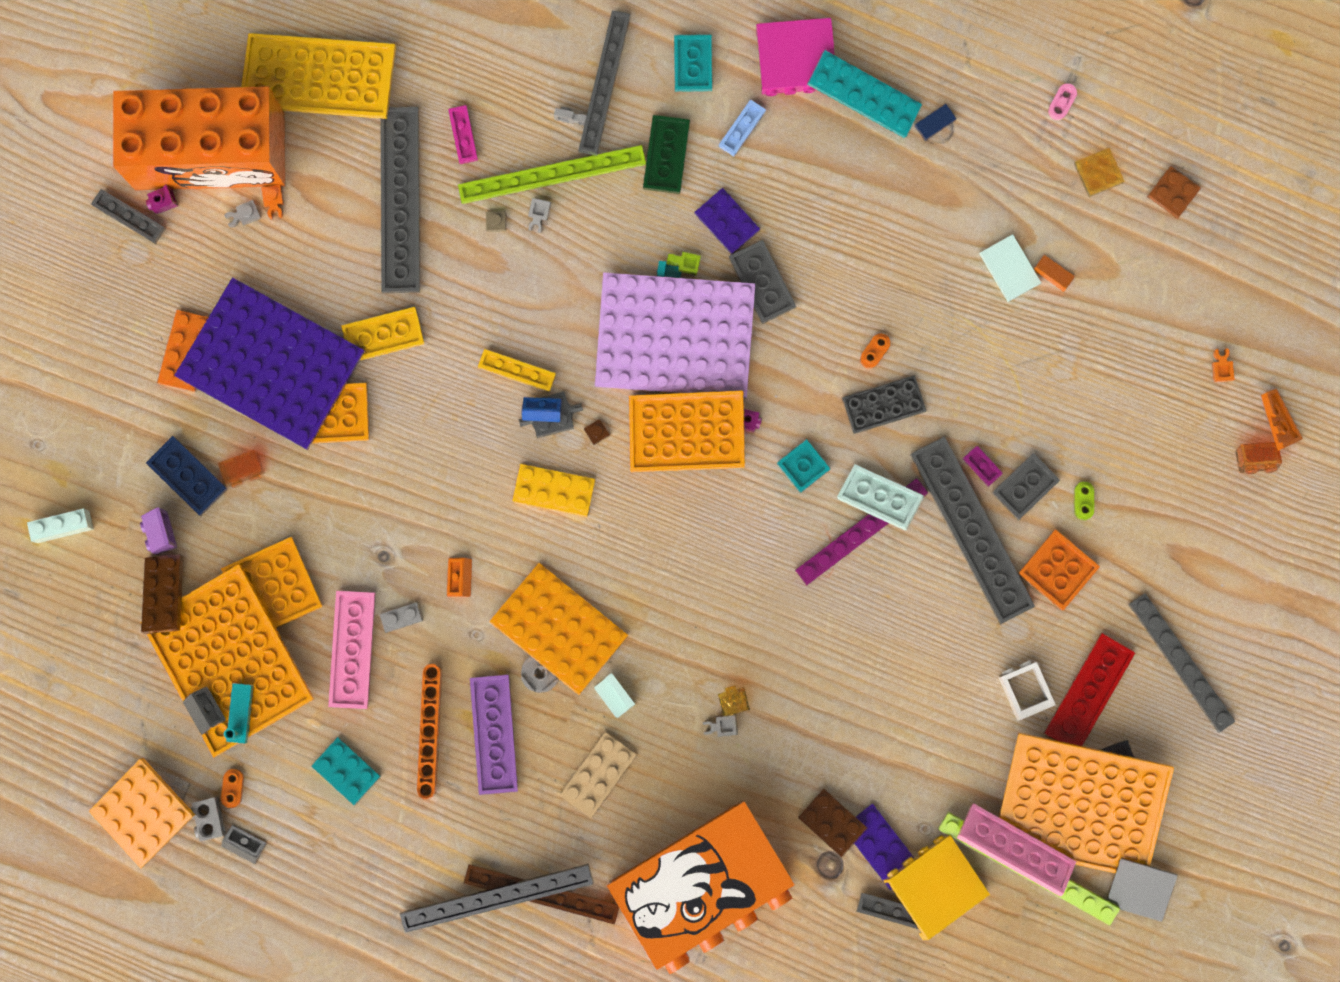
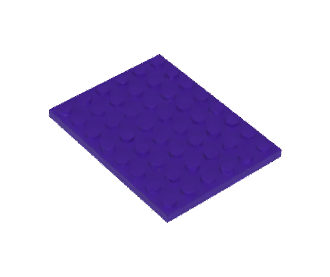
[174,277,365,450]

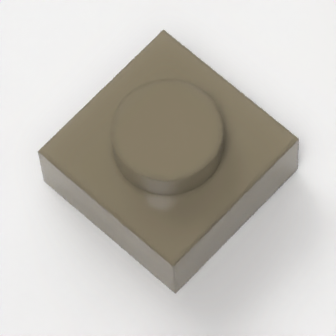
[486,211,506,232]

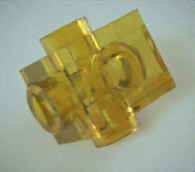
[718,685,750,716]

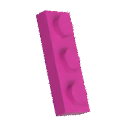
[448,105,478,164]

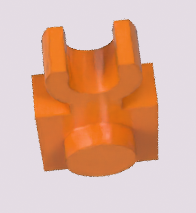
[261,185,284,220]
[1212,348,1235,382]

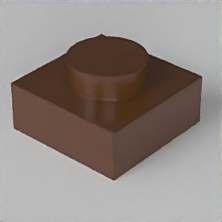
[584,419,610,445]

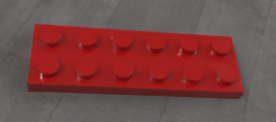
[1043,633,1135,746]

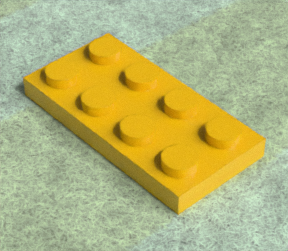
[341,307,425,361]
[512,464,595,517]

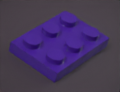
[694,188,760,255]

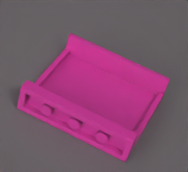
[756,18,835,96]

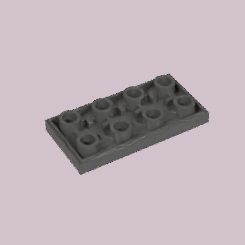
[842,375,926,435]

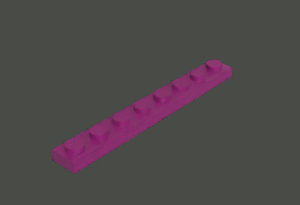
[795,478,928,586]

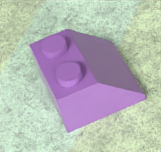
[140,507,178,555]

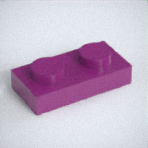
[963,446,1003,487]

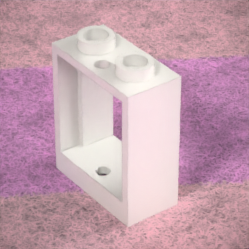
[999,660,1056,721]

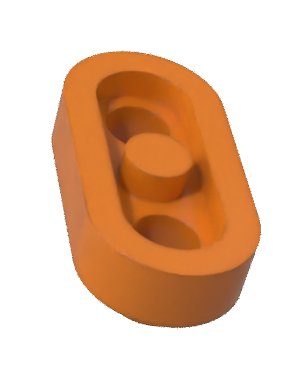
[860,333,891,369]
[221,769,244,808]

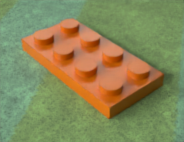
[157,310,208,392]

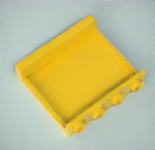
[883,835,990,940]

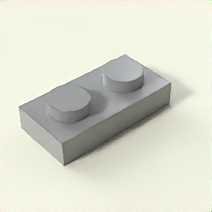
[380,603,423,633]

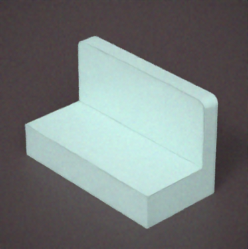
[594,673,635,718]

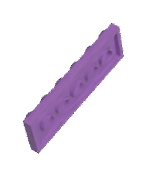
[470,675,518,795]

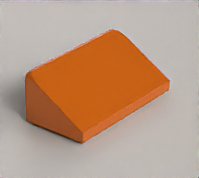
[1034,255,1075,292]
[447,558,472,597]

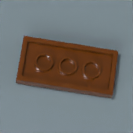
[141,554,184,634]

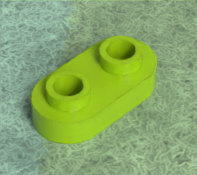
[1074,482,1094,520]

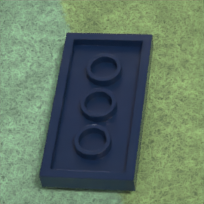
[146,436,228,516]

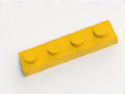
[478,349,556,392]

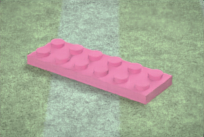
[328,591,376,709]
[957,803,1076,897]

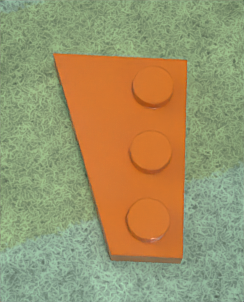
[1261,388,1303,451]

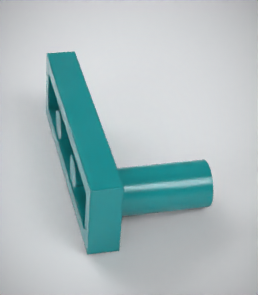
[224,683,254,744]

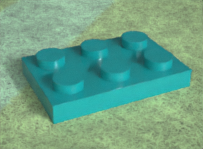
[674,35,712,92]
[311,737,381,806]

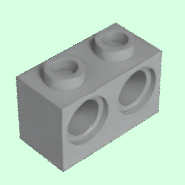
[190,797,226,841]

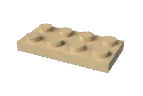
[559,732,636,818]

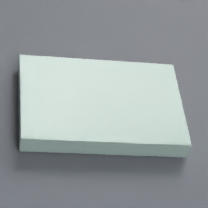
[979,234,1041,302]

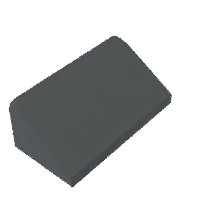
[221,825,266,864]

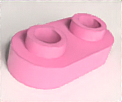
[1048,84,1077,120]

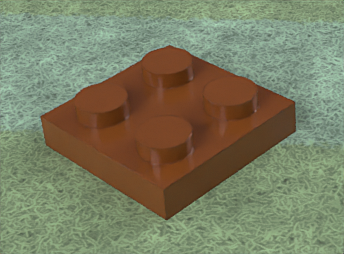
[1147,166,1201,219]

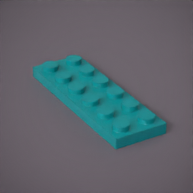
[807,50,922,138]

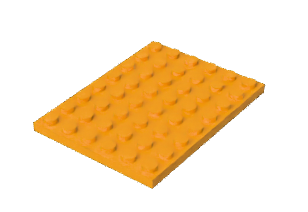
[140,564,314,757]
[998,732,1174,873]

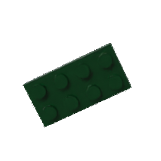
[643,115,690,194]

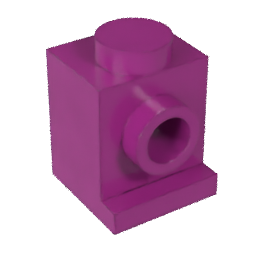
[146,185,178,214]
[744,408,762,433]

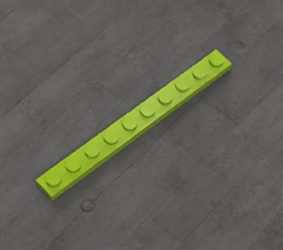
[458,145,646,204]
[938,812,1120,925]

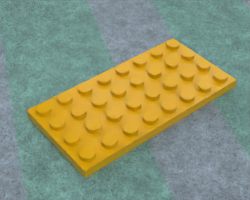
[241,33,396,119]

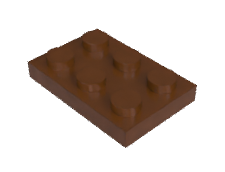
[798,789,868,857]

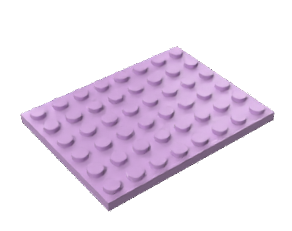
[595,273,755,398]

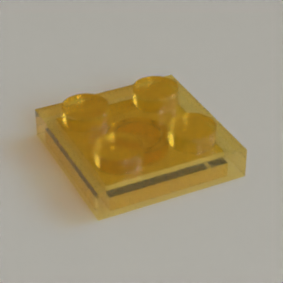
[1074,148,1125,197]

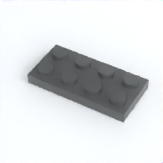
[729,240,796,324]

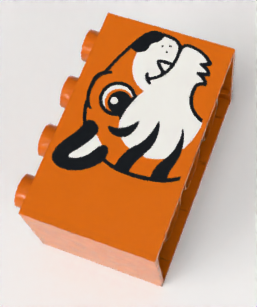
[113,86,285,191]
[607,801,795,974]

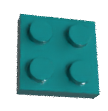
[777,439,830,493]

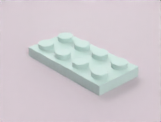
[837,464,924,531]

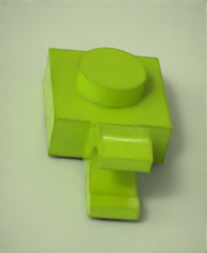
[667,252,701,275]

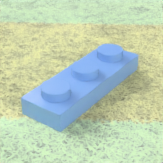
[719,99,766,157]

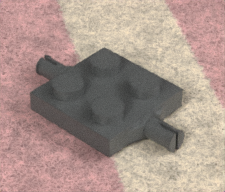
[519,392,583,438]

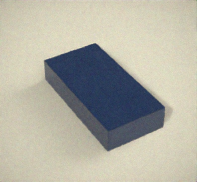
[915,104,957,141]

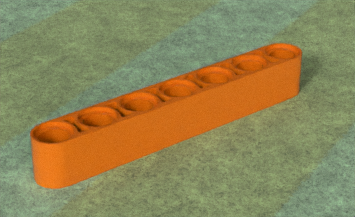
[417,664,442,799]

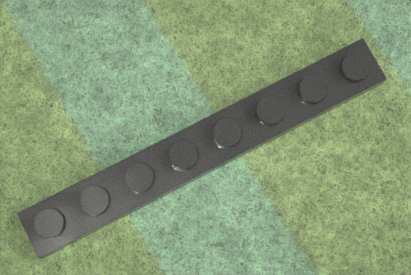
[579,10,631,156]
[1128,593,1236,733]

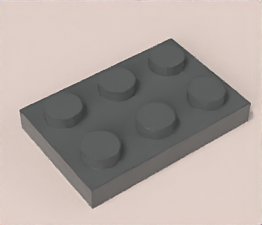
[992,453,1060,520]

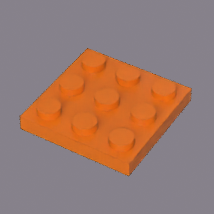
[1018,529,1100,611]

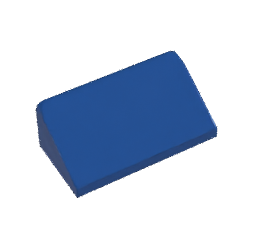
[522,397,562,422]

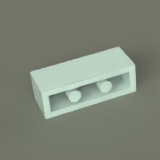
[27,508,93,543]

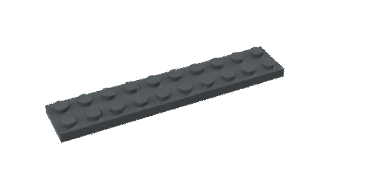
[380,107,420,293]
[910,437,1035,625]

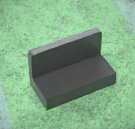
[183,686,226,735]

